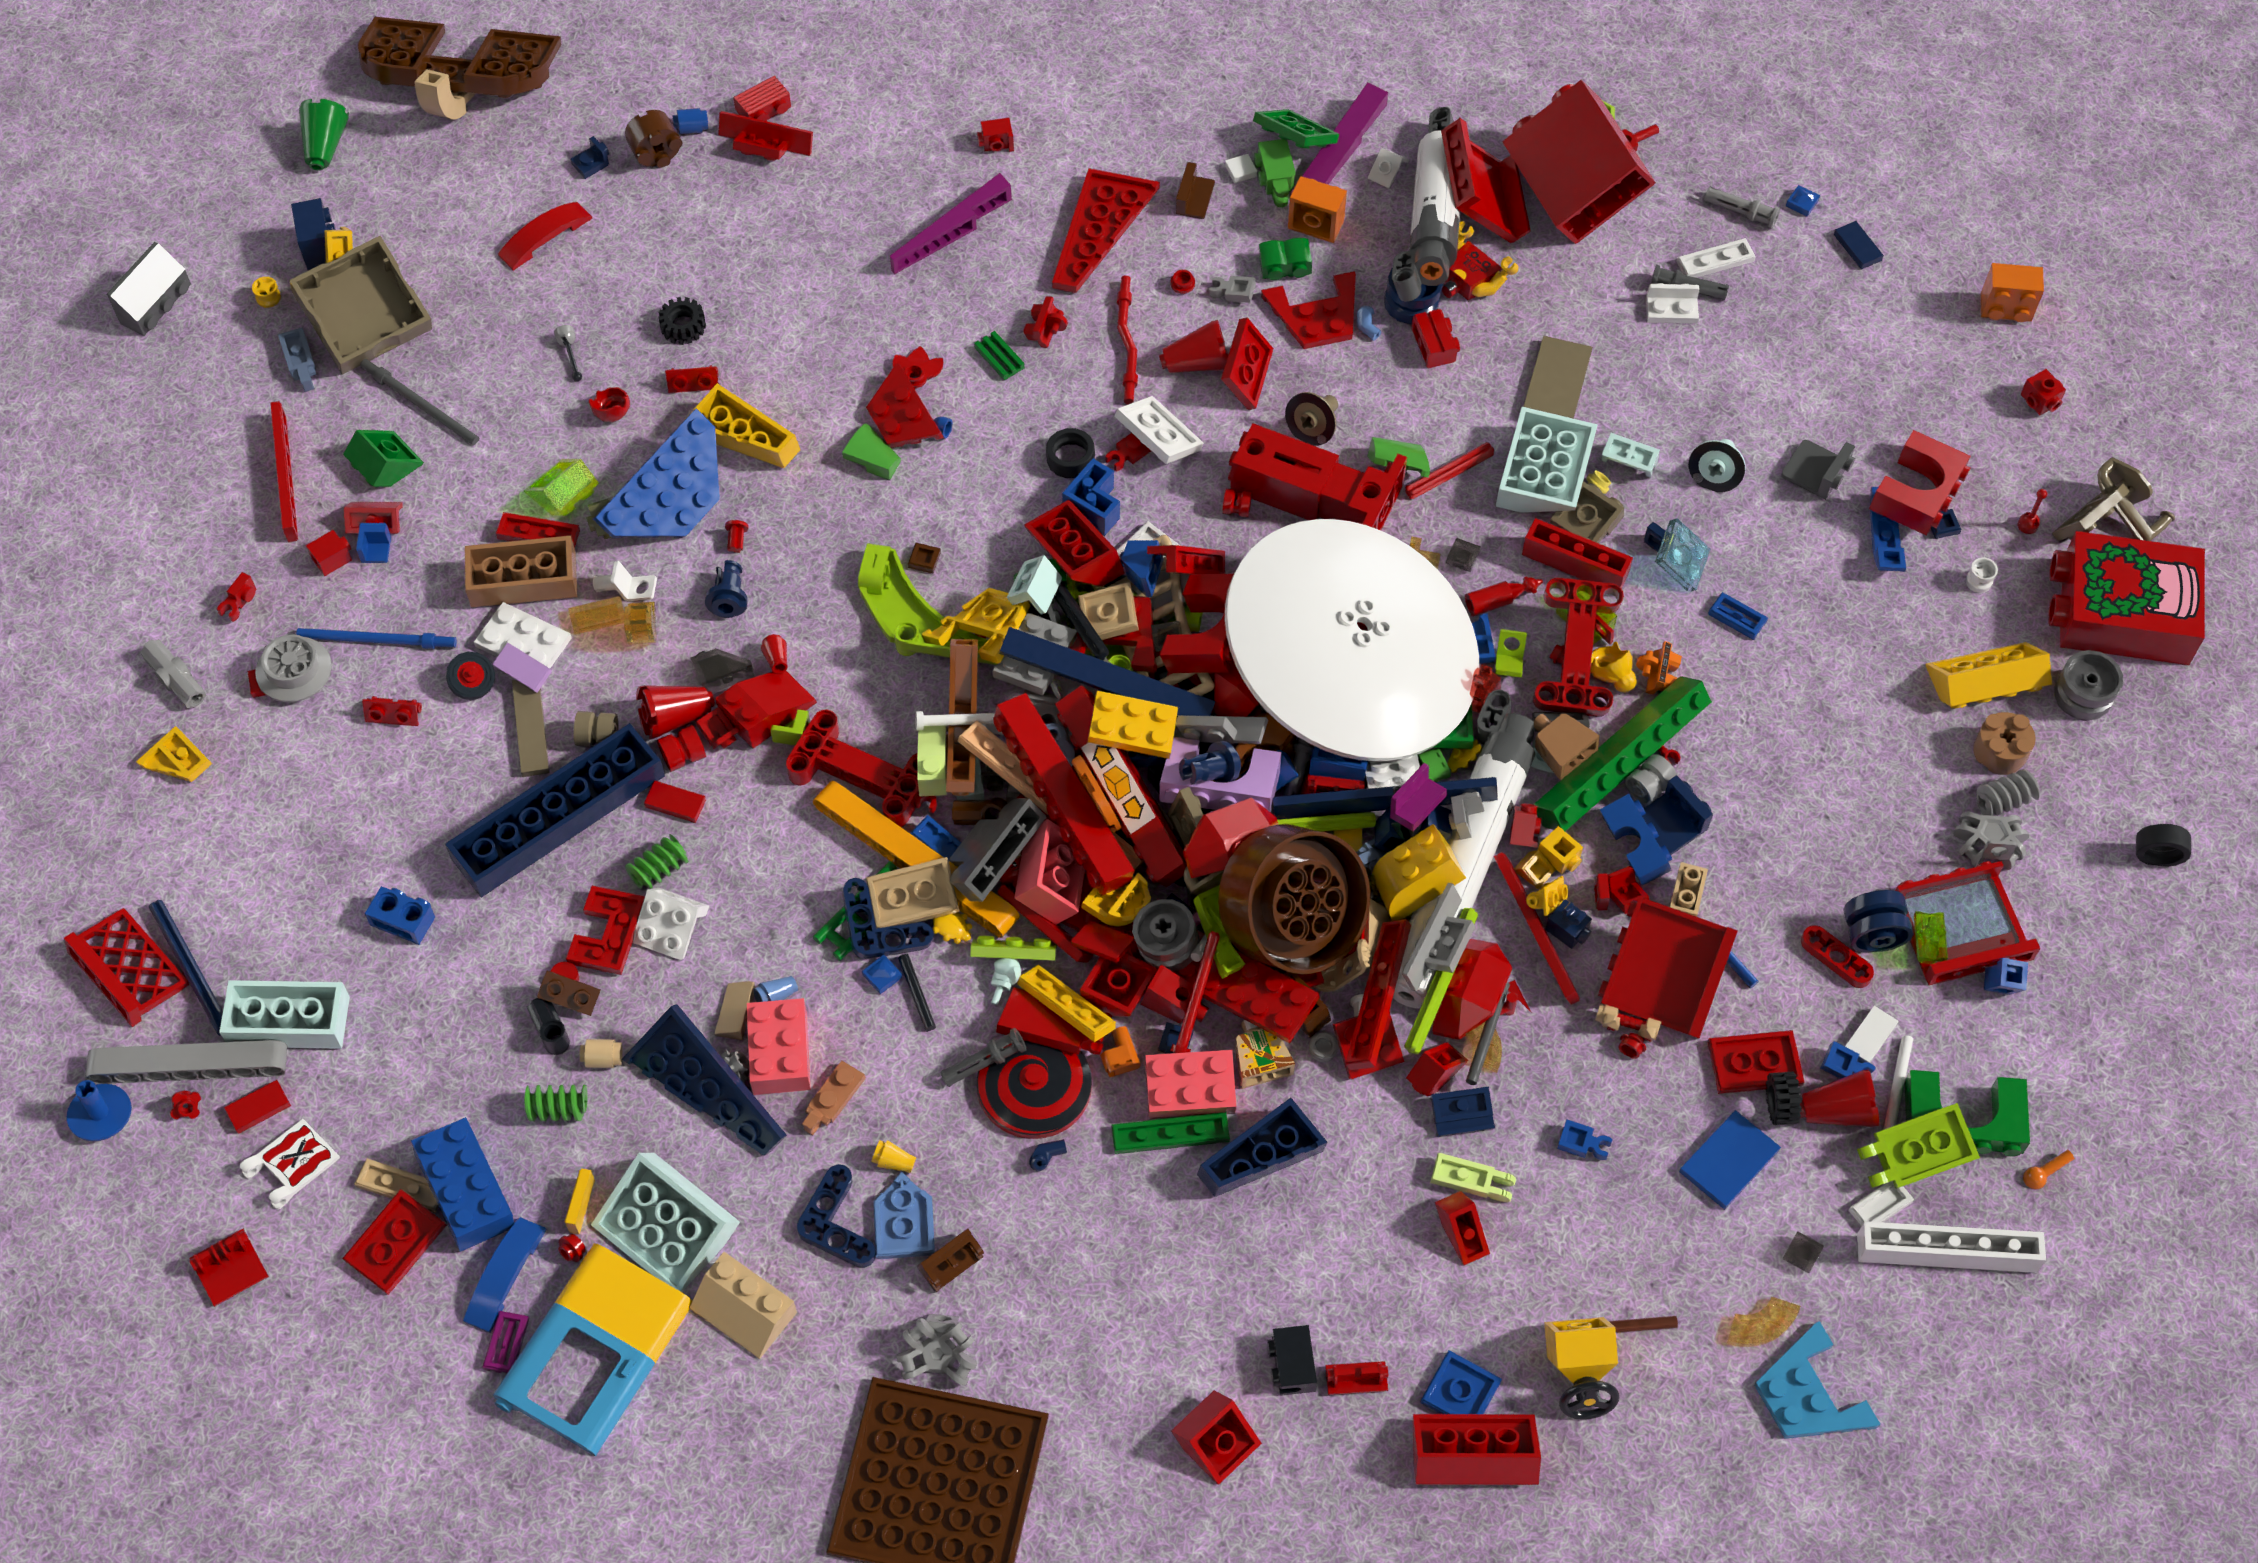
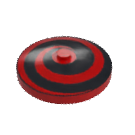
[977,1040,1092,1139]

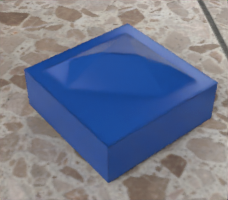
[1786,185,1820,217]
[862,955,902,994]

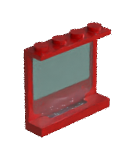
[1895,861,2040,985]

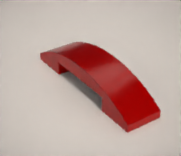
[498,202,593,271]

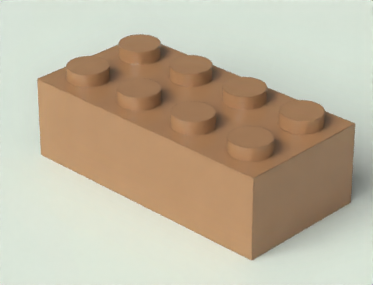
[465,536,577,608]

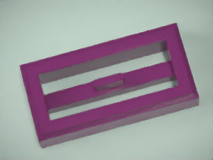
[482,1311,529,1373]

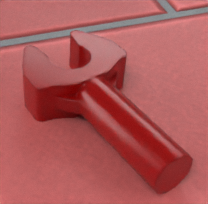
[1622,124,1659,151]

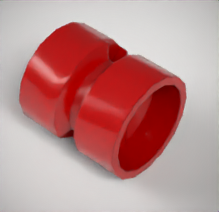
[657,725,706,772]

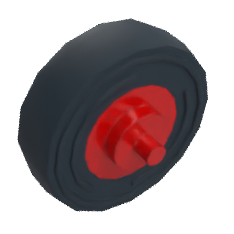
[446,651,495,700]

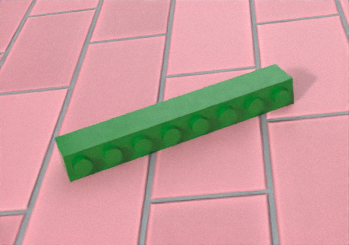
[1533,676,1712,831]

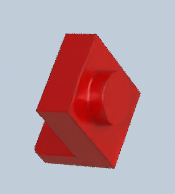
[695,706,740,749]
[1608,866,1649,914]

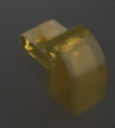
[624,602,657,645]

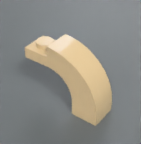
[415,69,476,119]

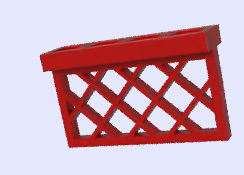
[64,908,189,1027]

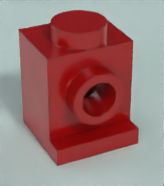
[977,118,1014,152]
[1510,803,1541,848]

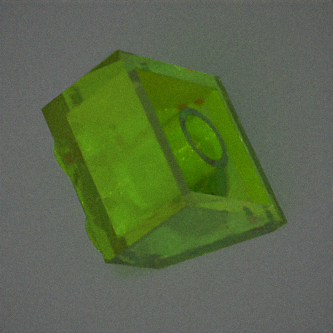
[524,459,599,516]

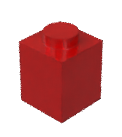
[306,530,352,576]

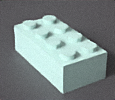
[219,980,350,1049]

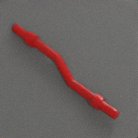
[1117,275,1138,404]

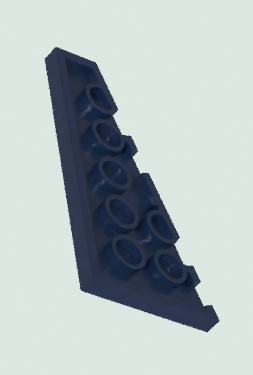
[621,1004,787,1156]

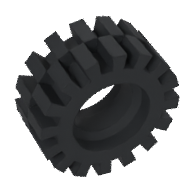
[658,297,706,345]
[1766,1071,1802,1125]

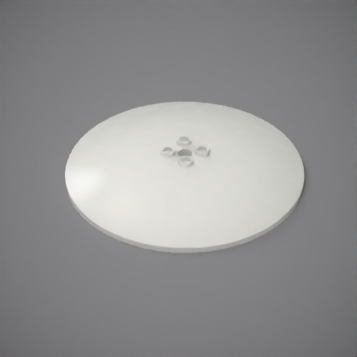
[1225,519,1479,761]

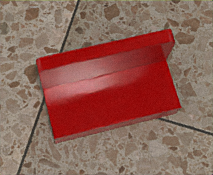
[344,502,403,534]
[1071,920,1139,962]

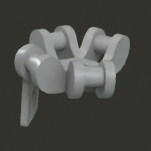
[1953,812,2029,870]
[896,1314,977,1386]

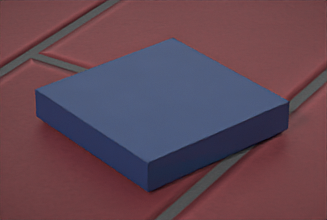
[1420,1350,1502,1414]

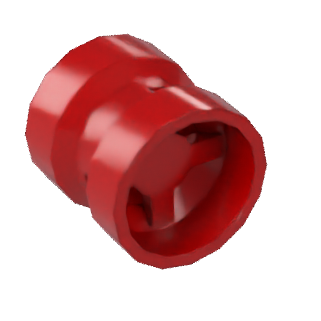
[1222,488,1252,517]

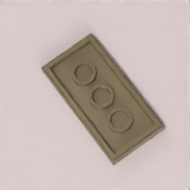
[1523,335,1593,419]

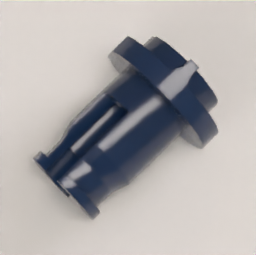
[705,560,748,618]
[1179,741,1241,785]

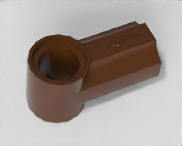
[952,797,1007,825]

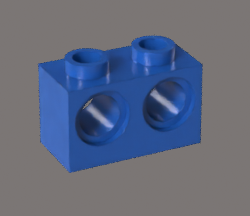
[365,886,435,945]

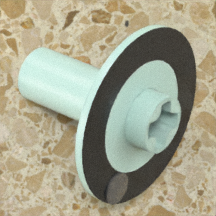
[1688,439,1746,492]

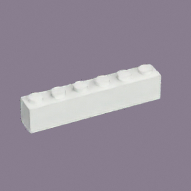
[1857,1221,2046,1273]

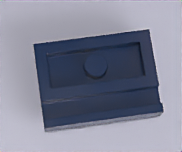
[1430,1087,1495,1137]

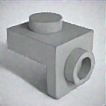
[1449,792,1484,840]

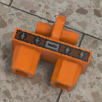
[1636,641,1682,694]

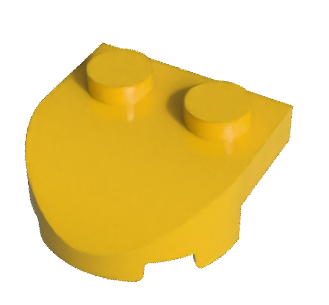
[1081,873,1151,926]

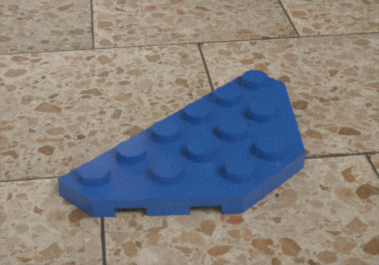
[593,408,720,538]

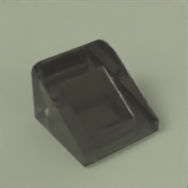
[1151,621,1182,652]

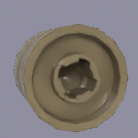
[573,711,619,747]

